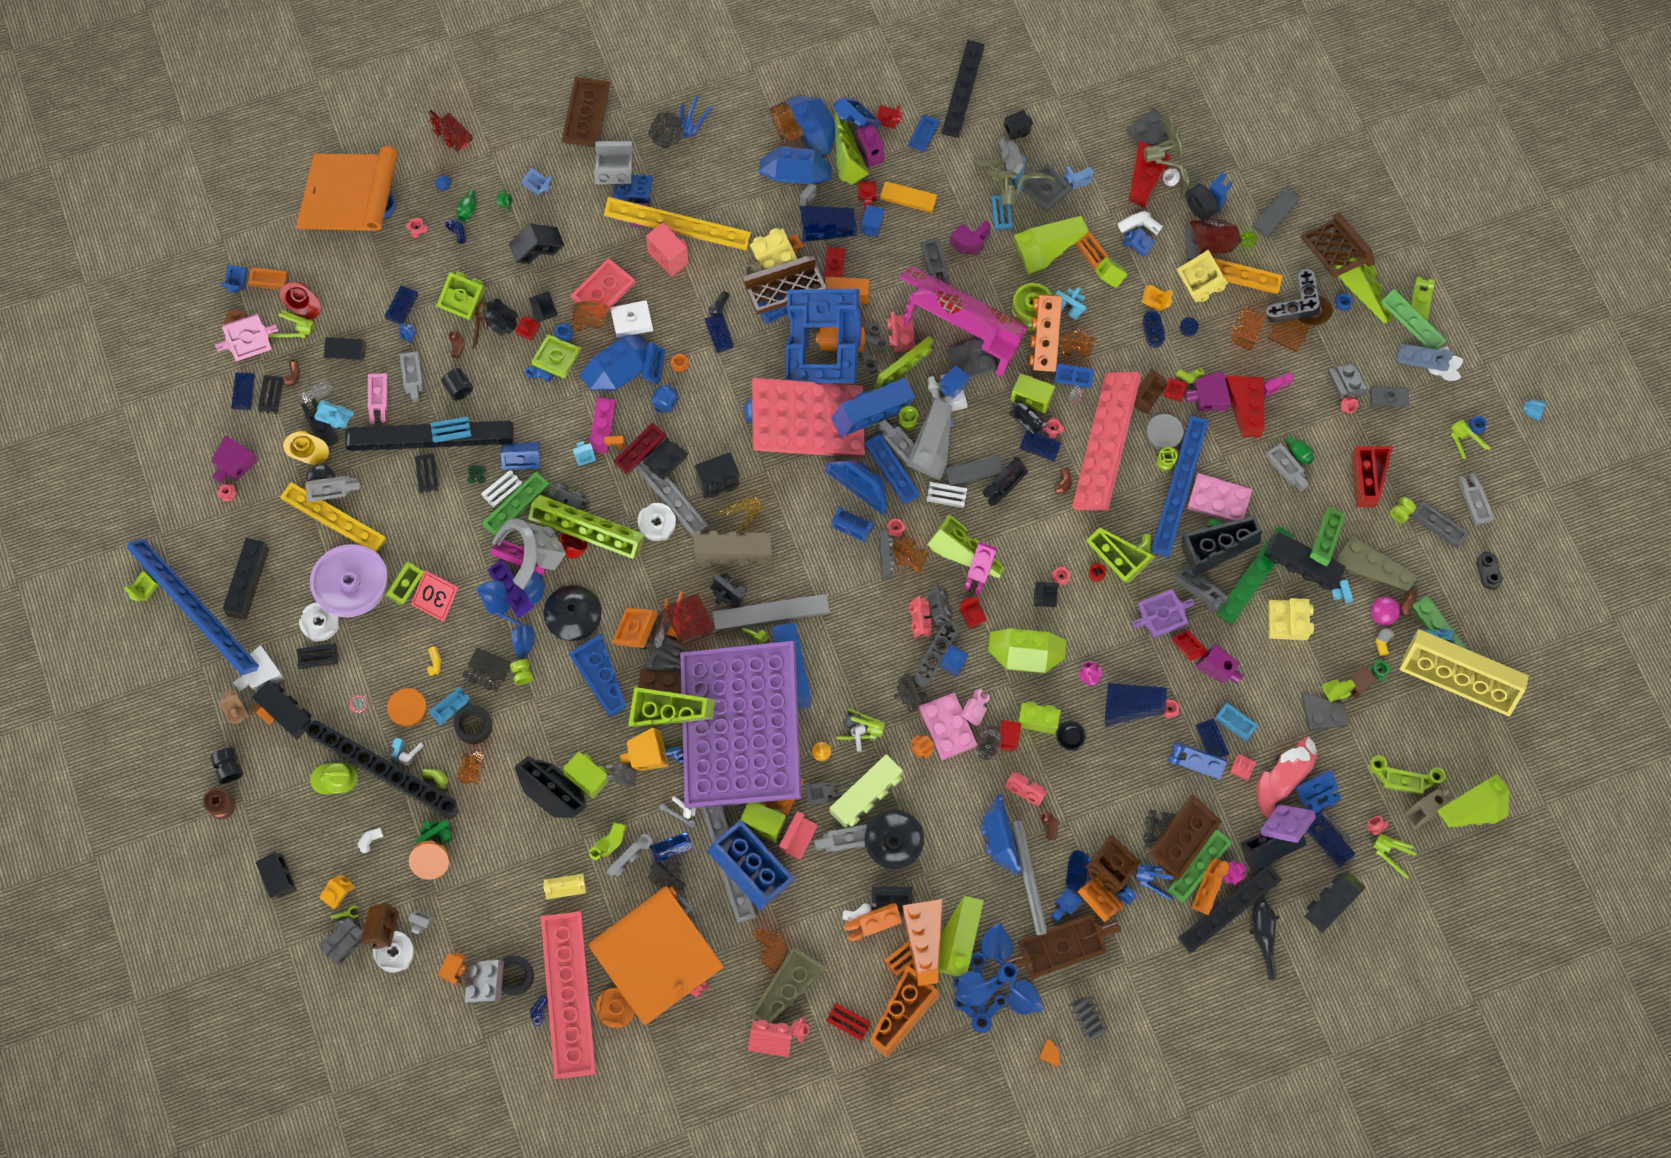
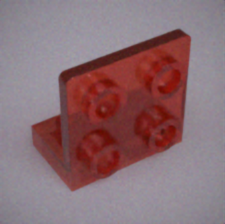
[428,109,473,152]
[664,594,715,642]

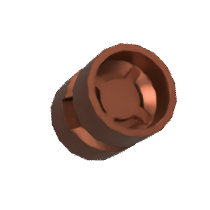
[203,788,235,819]

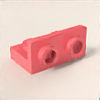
[887,312,915,353]

